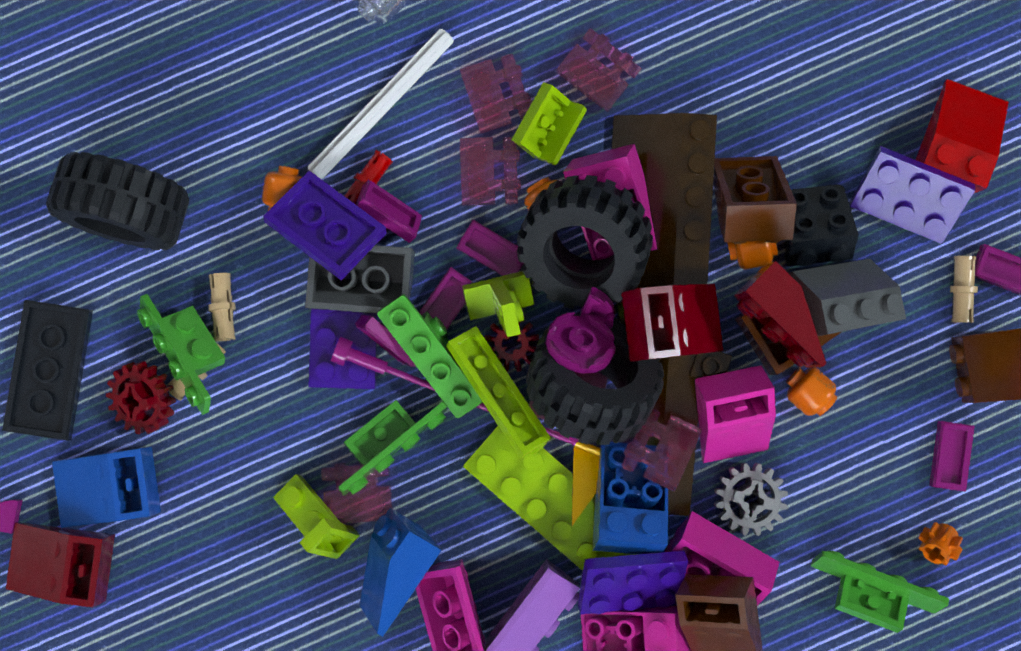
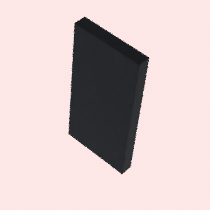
[2,300,93,441]

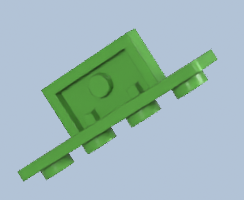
[137,294,225,415]
[377,294,482,418]
[338,400,448,496]
[811,551,949,633]

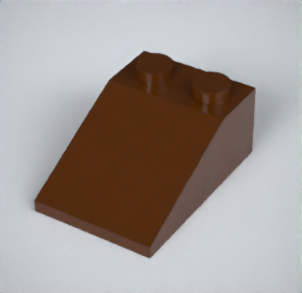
[713,156,797,244]
[949,328,1021,403]

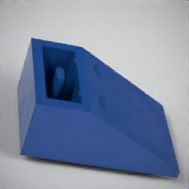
[593,442,669,554]
[52,446,161,528]

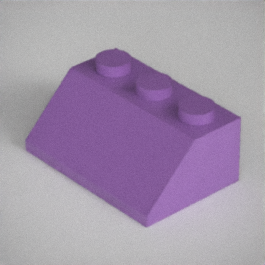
[485,559,580,651]

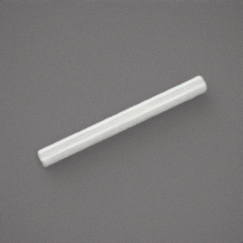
[308,29,454,179]

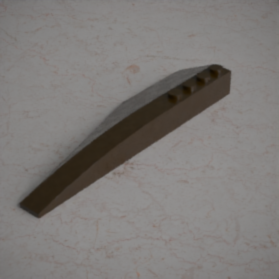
[611,113,717,516]

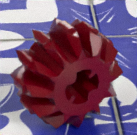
[484,322,539,372]

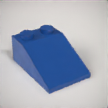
[359,508,442,637]

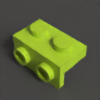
[512,82,587,165]

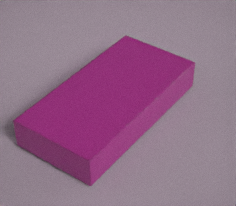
[355,179,422,243]
[456,220,524,276]
[975,244,1021,295]
[419,267,473,330]
[355,315,416,367]
[929,421,975,492]

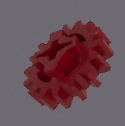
[106,361,176,435]

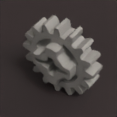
[714,462,788,536]

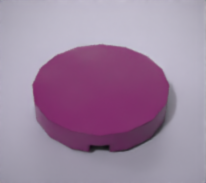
[546,312,616,374]

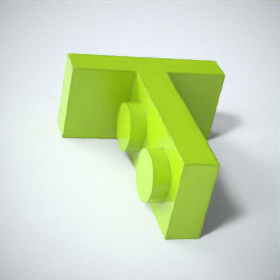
[462,271,534,337]
[273,474,360,559]

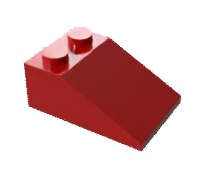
[916,79,1009,194]

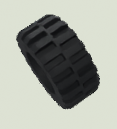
[46,152,190,250]
[517,175,653,309]
[526,313,664,445]

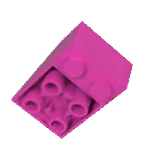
[563,144,657,260]
[695,365,776,464]
[581,606,691,651]

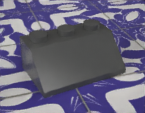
[305,245,415,314]
[788,259,906,336]

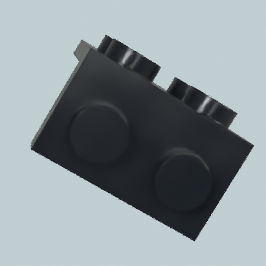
[784,184,859,267]

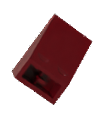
[734,261,826,368]
[622,284,723,362]
[6,522,115,608]

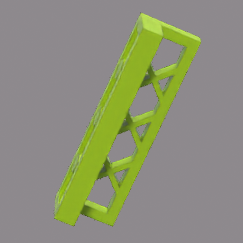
[446,326,551,459]

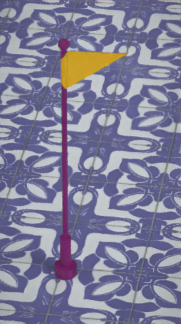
[331,337,601,526]

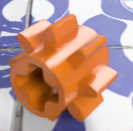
[918,522,963,565]

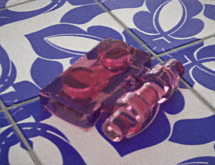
[556,28,642,113]
[460,54,532,134]
[460,137,521,206]
[621,408,702,491]
[321,463,393,524]

